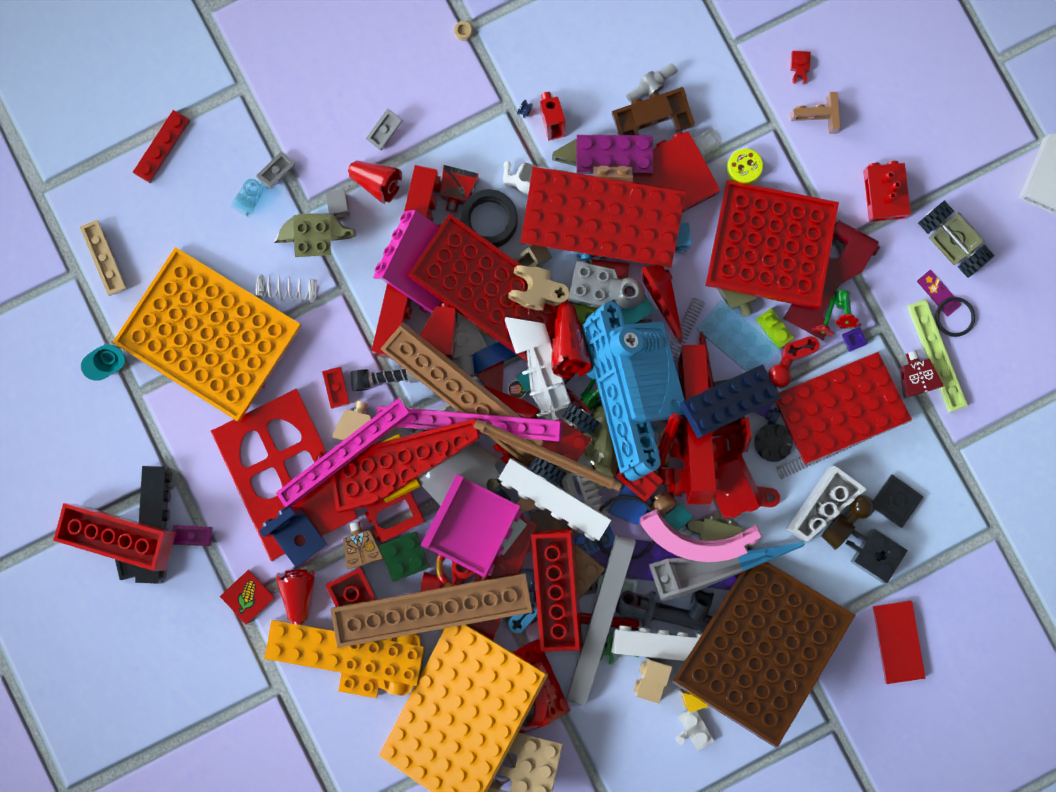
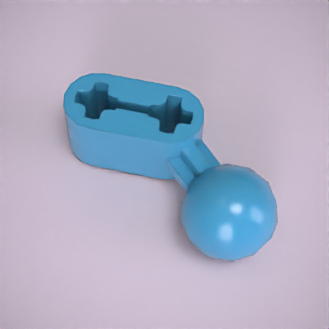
[508,568,537,633]

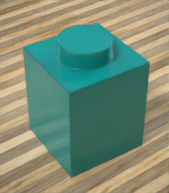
[663,503,693,531]

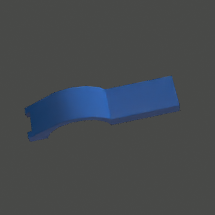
[470,342,518,377]

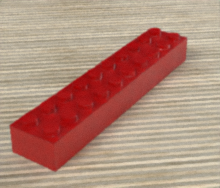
[371,165,442,360]

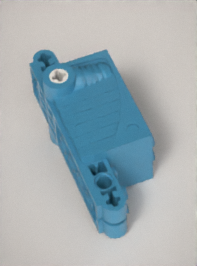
[582,301,685,481]

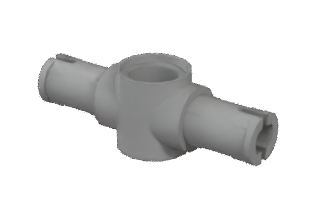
[626,63,678,104]

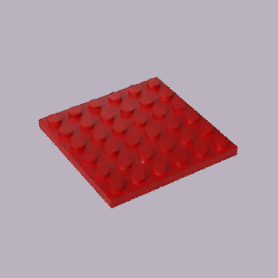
[705,180,839,309]

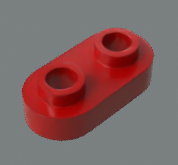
[757,486,780,508]

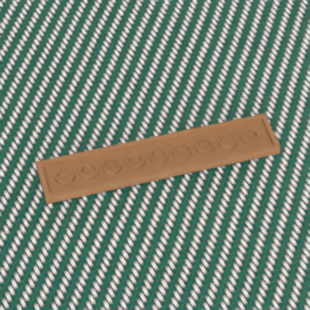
[381,322,543,468]
[330,573,532,648]

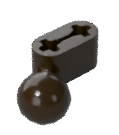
[821,495,875,550]

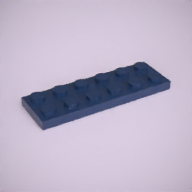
[679,364,781,439]

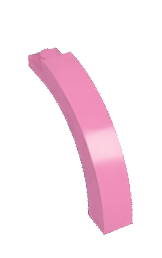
[640,509,761,562]

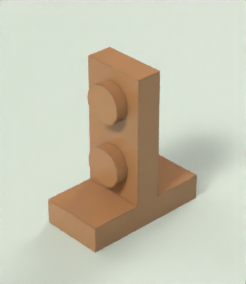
[790,91,840,134]

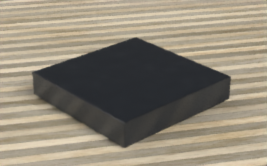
[873,474,924,528]

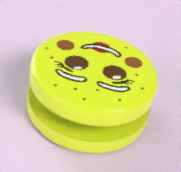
[727,148,763,184]

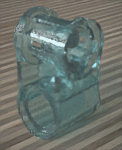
[231,179,263,217]

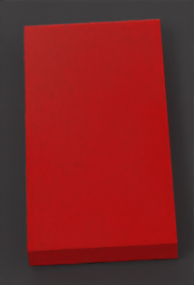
[872,600,926,684]

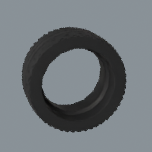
[460,189,518,248]

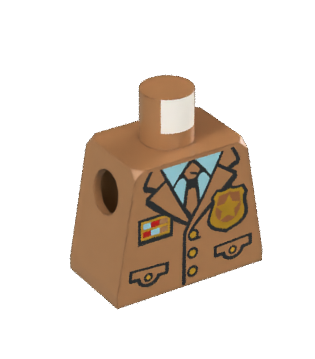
[343,521,384,569]

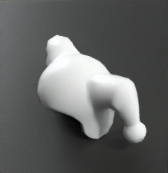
[503,161,535,195]

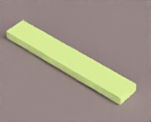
[907,299,968,413]

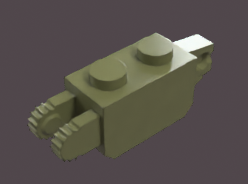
[686,516,753,547]

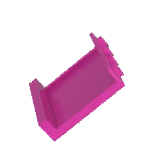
[373,210,441,313]
[421,474,522,578]

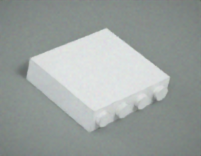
[1018,134,1056,215]

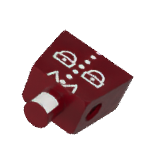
[900,351,944,398]

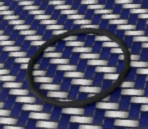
[595,495,655,560]

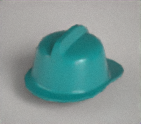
[81,344,125,381]

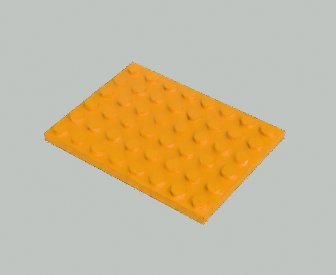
[112,247,302,422]
[379,624,548,792]

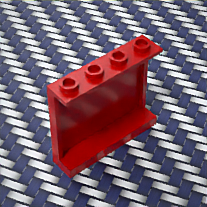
[633,131,720,213]

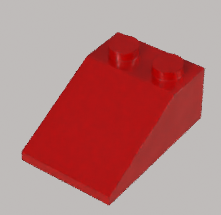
[325,566,377,607]

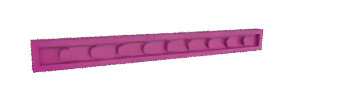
[376,406,562,441]

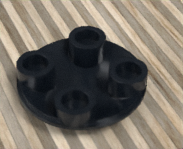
[754,424,793,462]

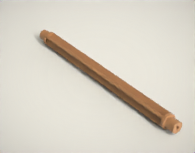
[473,420,622,491]

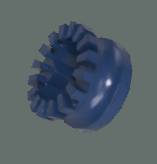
[517,99,533,119]

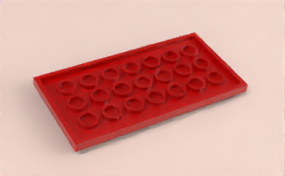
[520,166,686,268]
[407,213,572,362]

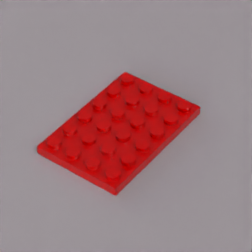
[775,352,912,465]

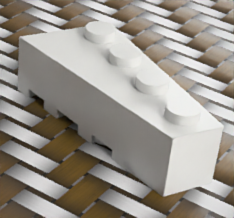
[786,466,867,542]

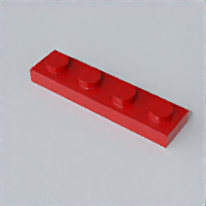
[132,110,190,183]

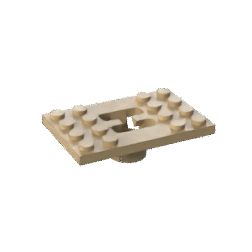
[487,732,564,792]

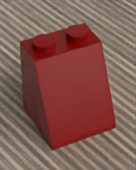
[420,303,458,357]

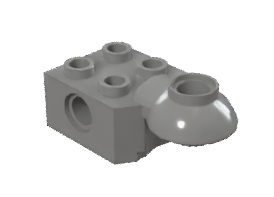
[568,261,645,309]

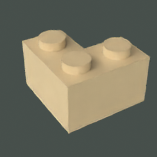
[633,657,672,704]

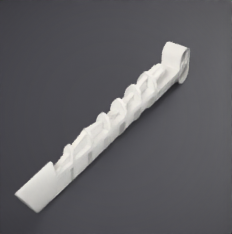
[505,317,609,533]

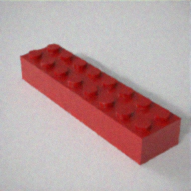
[678,345,719,505]

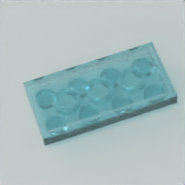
[696,300,779,372]

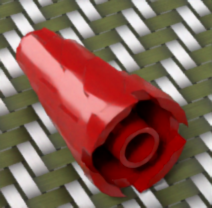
[551,302,591,378]

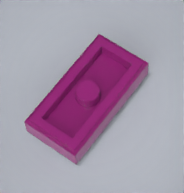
[172,525,213,546]

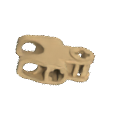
[508,266,569,310]

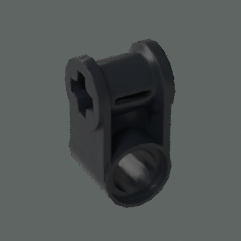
[689,590,714,622]

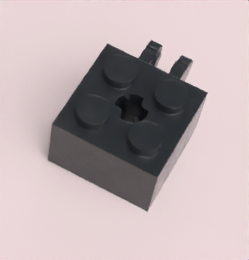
[845,529,908,583]

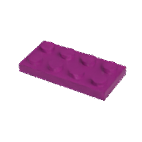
[576,135,653,175]

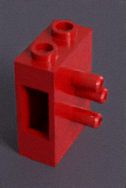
[863,161,911,222]
[715,452,763,519]

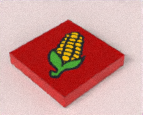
[220,569,275,625]

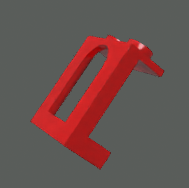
[365,491,426,543]

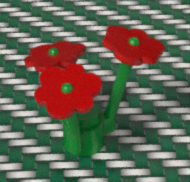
[812,290,862,337]

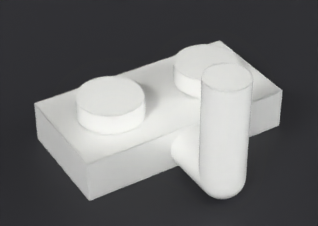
[675,710,715,751]

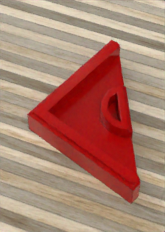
[476,361,504,392]

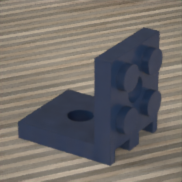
[259,506,328,568]

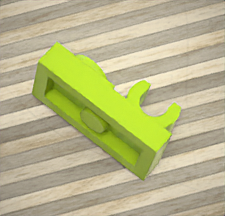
[755,308,794,350]

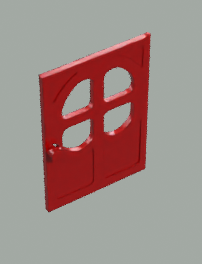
[210,388,358,561]

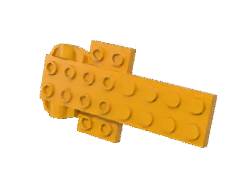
[264,620,426,698]

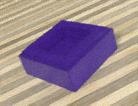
[842,327,868,352]

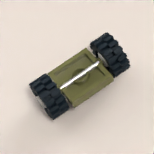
[918,200,995,278]

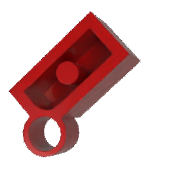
[659,468,686,497]

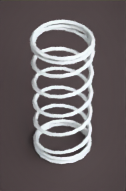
[256,274,317,303]

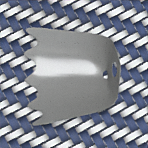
[417,443,505,506]

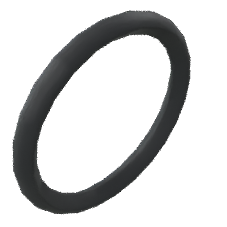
[935,297,975,337]

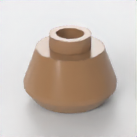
[651,492,677,515]

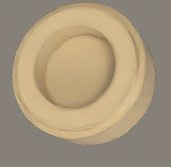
[454,21,473,41]

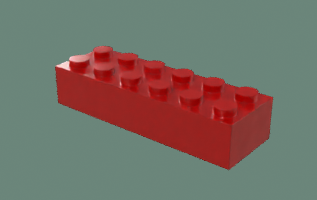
[53,503,176,571]
[531,529,583,652]

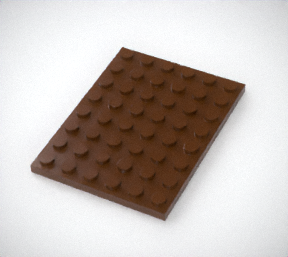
[672,562,856,749]

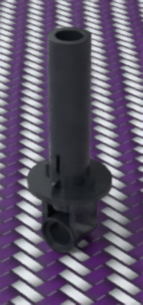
[615,590,713,632]

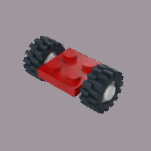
[529,403,600,486]

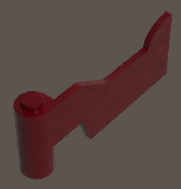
[783,219,880,341]

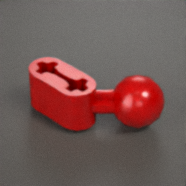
[768,336,820,388]

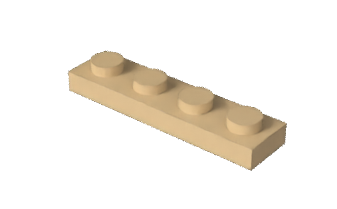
[80,219,127,296]

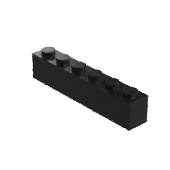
[135,466,172,584]

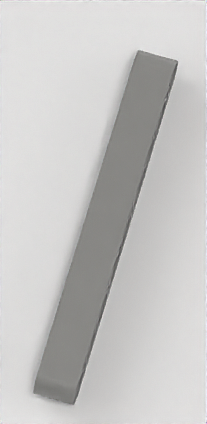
[566,534,636,706]

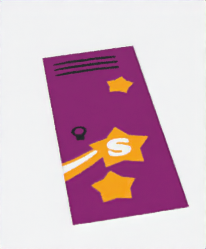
[916,269,961,317]

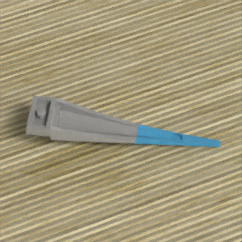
[649,542,805,602]

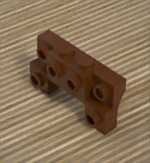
[611,87,695,136]

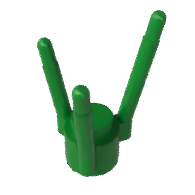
[580,379,602,411]

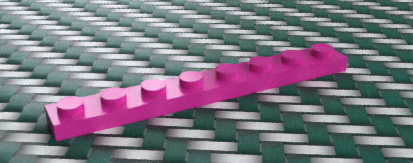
[276,398,412,508]

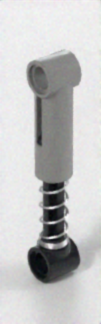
[350,356,475,391]

